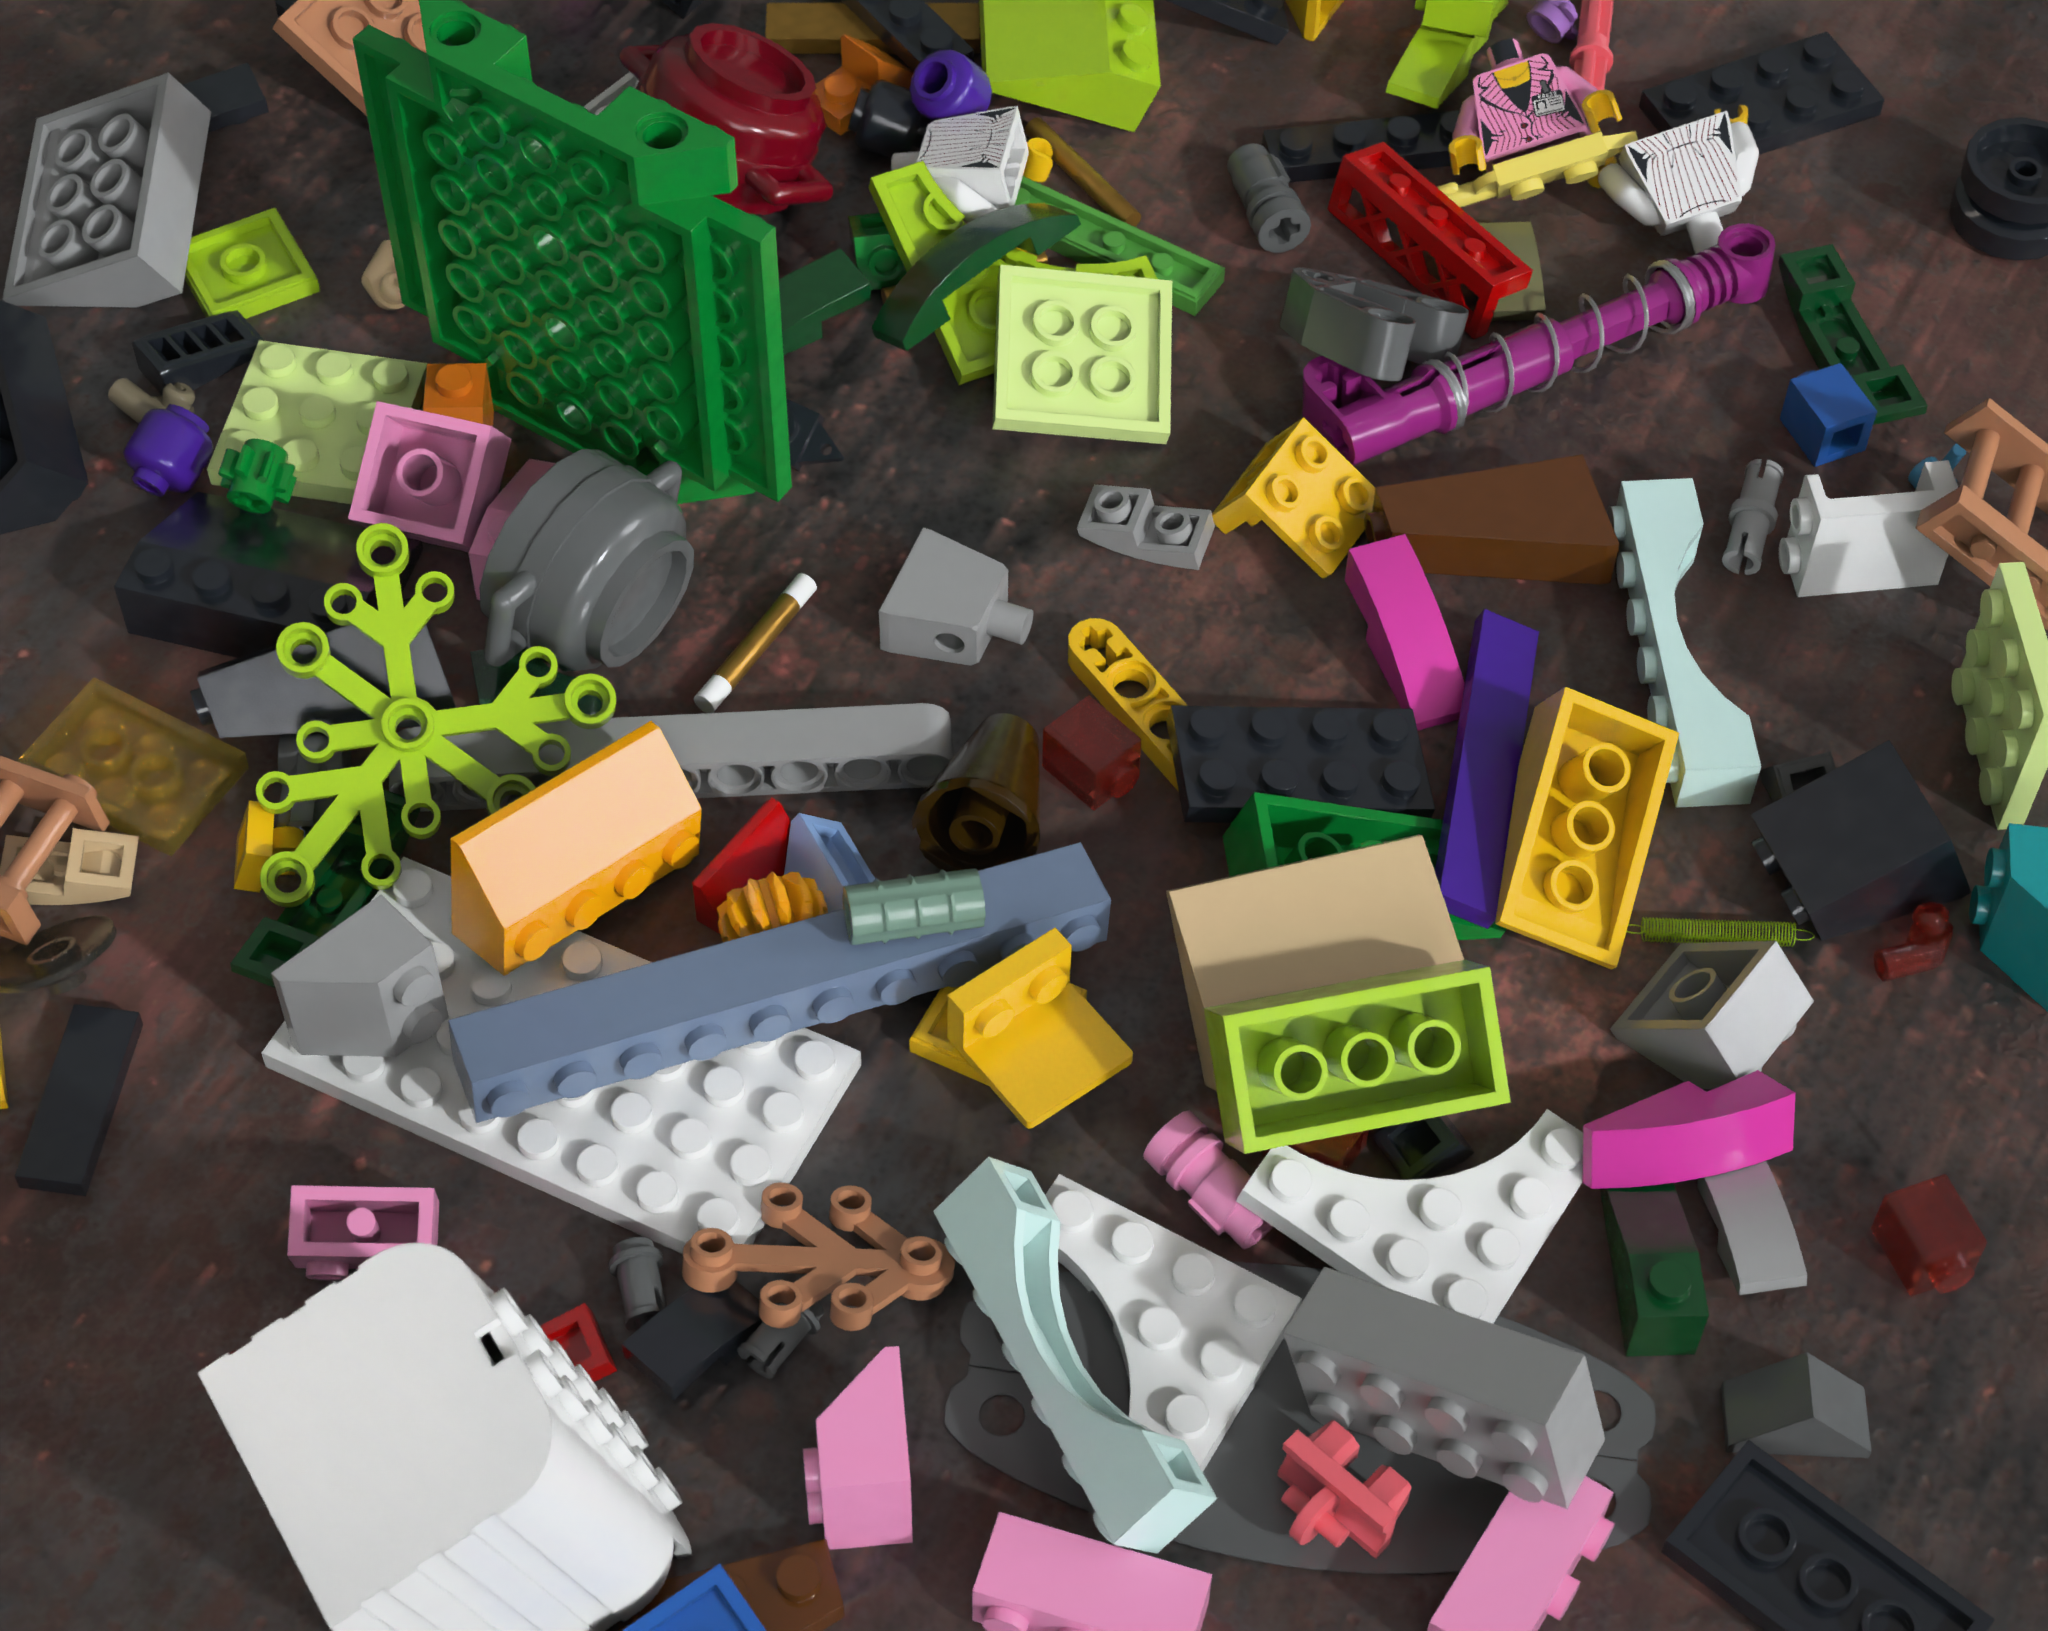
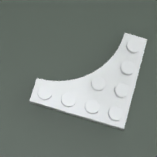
[1236,1109,1583,1324]
[1045,1174,1302,1472]

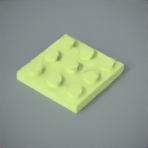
[993,265,1172,444]
[207,340,427,504]
[1951,562,2048,830]

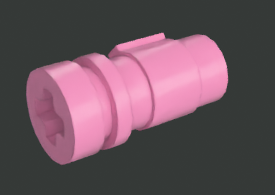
[1143,1110,1273,1249]

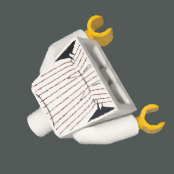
[1587,105,1759,254]
[891,106,1053,252]

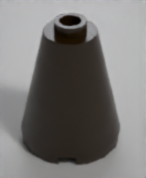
[912,713,1040,872]

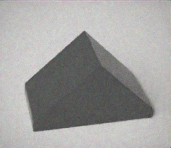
[1721,1352,1871,1458]

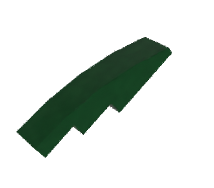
[779,248,871,355]

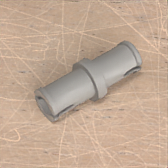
[1722,459,1784,575]

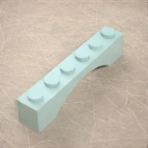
[1607,478,1761,808]
[933,1157,1217,1554]

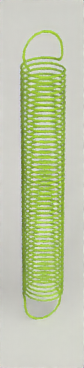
[1627,917,1815,947]

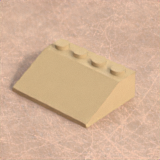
[1166,835,1464,1091]

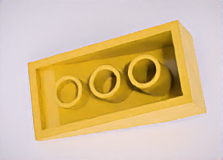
[1495,687,1679,970]

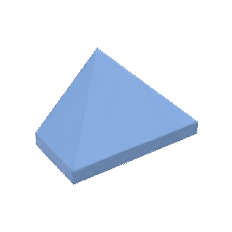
[784,813,875,913]

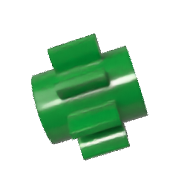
[218,439,297,514]

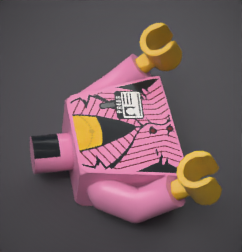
[1449,39,1622,175]

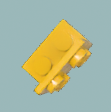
[1212,417,1375,578]
[947,927,1133,1129]

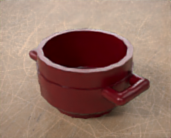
[619,23,833,215]

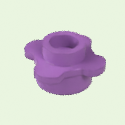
[1527,0,1578,43]

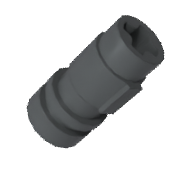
[1227,144,1311,253]

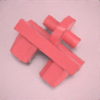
[1277,1420,1411,1559]

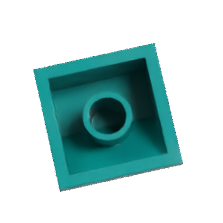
[1969,823,2048,1012]

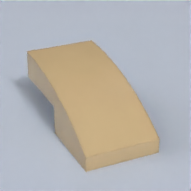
[0,828,139,905]

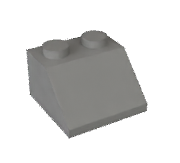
[271,895,449,1057]
[1610,941,1814,1089]

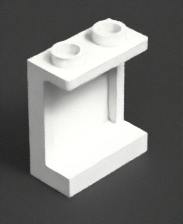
[1779,460,1958,597]

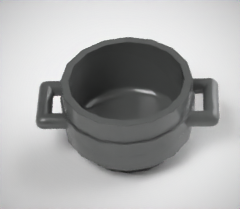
[479,449,694,672]

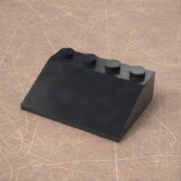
[114,491,423,658]

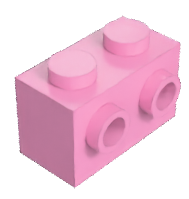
[287,1185,439,1281]

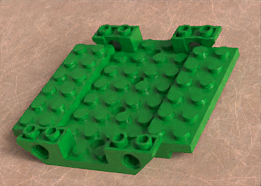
[352,0,792,504]

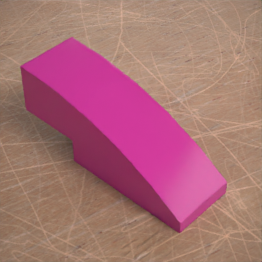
[1345,534,1465,731]
[1583,1070,1796,1189]

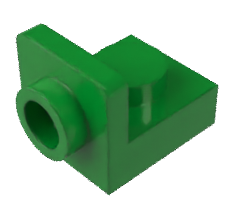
[848,213,907,290]

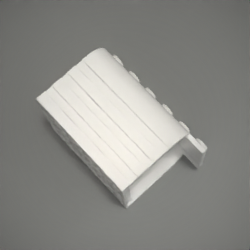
[198,1243,692,1631]

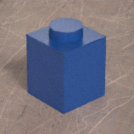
[1779,363,1877,467]

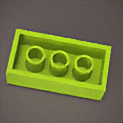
[1204,960,1511,1154]

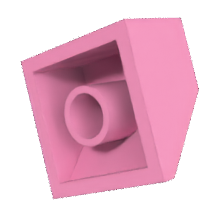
[803,1346,913,1550]

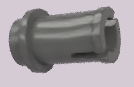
[608,1237,666,1331]
[737,1302,824,1379]

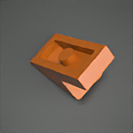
[815,34,914,136]

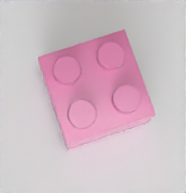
[348,401,512,552]

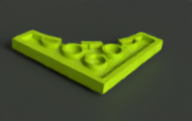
[869,161,1157,385]

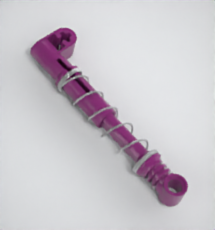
[1302,224,1775,466]

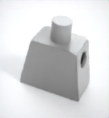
[879,528,1033,666]

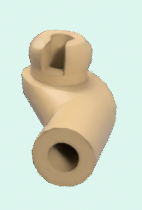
[361,240,405,311]

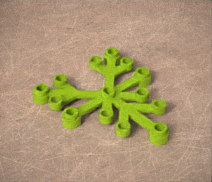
[256,523,616,907]

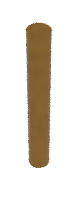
[1025,117,1141,227]

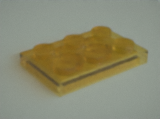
[17,677,249,857]

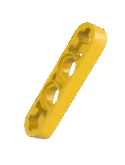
[1068,618,1188,792]

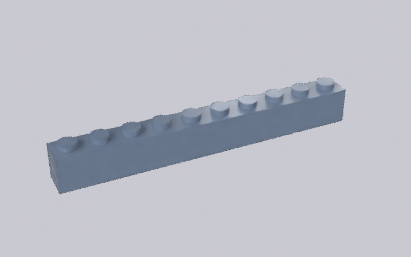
[448,842,1111,1123]

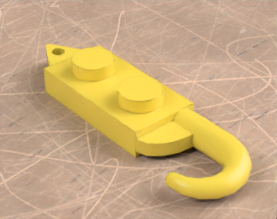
[1437,131,1638,208]

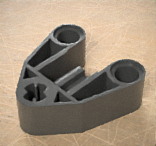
[1279,268,1469,381]

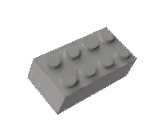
[1283,1267,1605,1509]

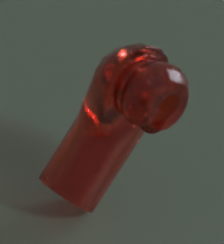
[1873,902,1953,982]

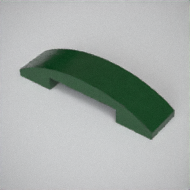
[871,203,1081,351]
[1778,244,1928,425]
[230,789,420,988]

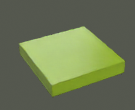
[184,208,320,319]

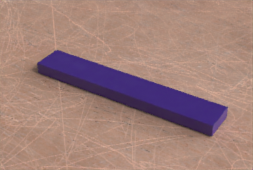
[1435,609,1539,929]

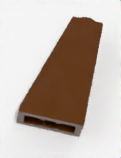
[1364,454,1619,584]

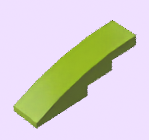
[1386,0,1509,109]

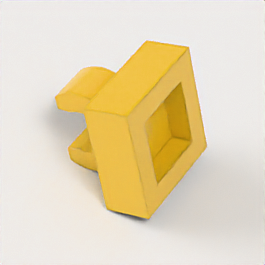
[234,800,304,893]

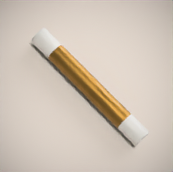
[694,573,817,713]

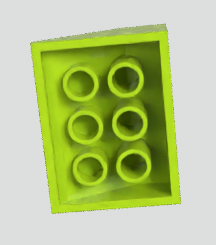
[979,0,1161,132]

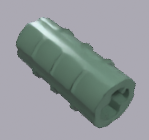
[842,868,986,945]

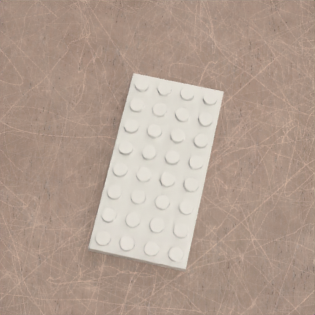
[261,856,861,1254]

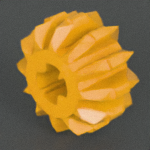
[717,872,828,943]

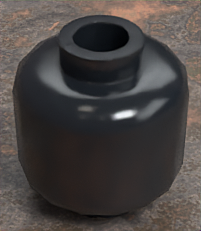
[848,79,932,159]

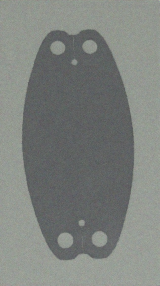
[944,1262,1656,1574]

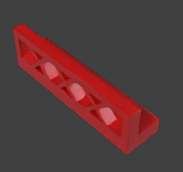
[1327,142,1533,339]

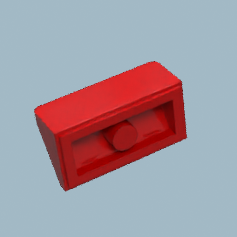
[692,797,791,935]

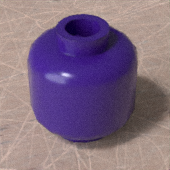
[909,50,992,122]
[123,404,214,497]

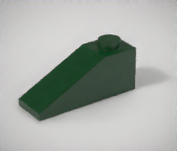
[1600,1183,1709,1357]

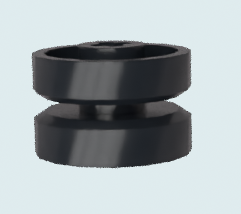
[1949,117,2048,261]

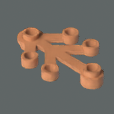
[682,1183,955,1331]

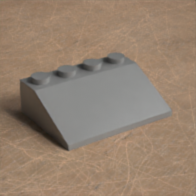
[2,73,211,308]

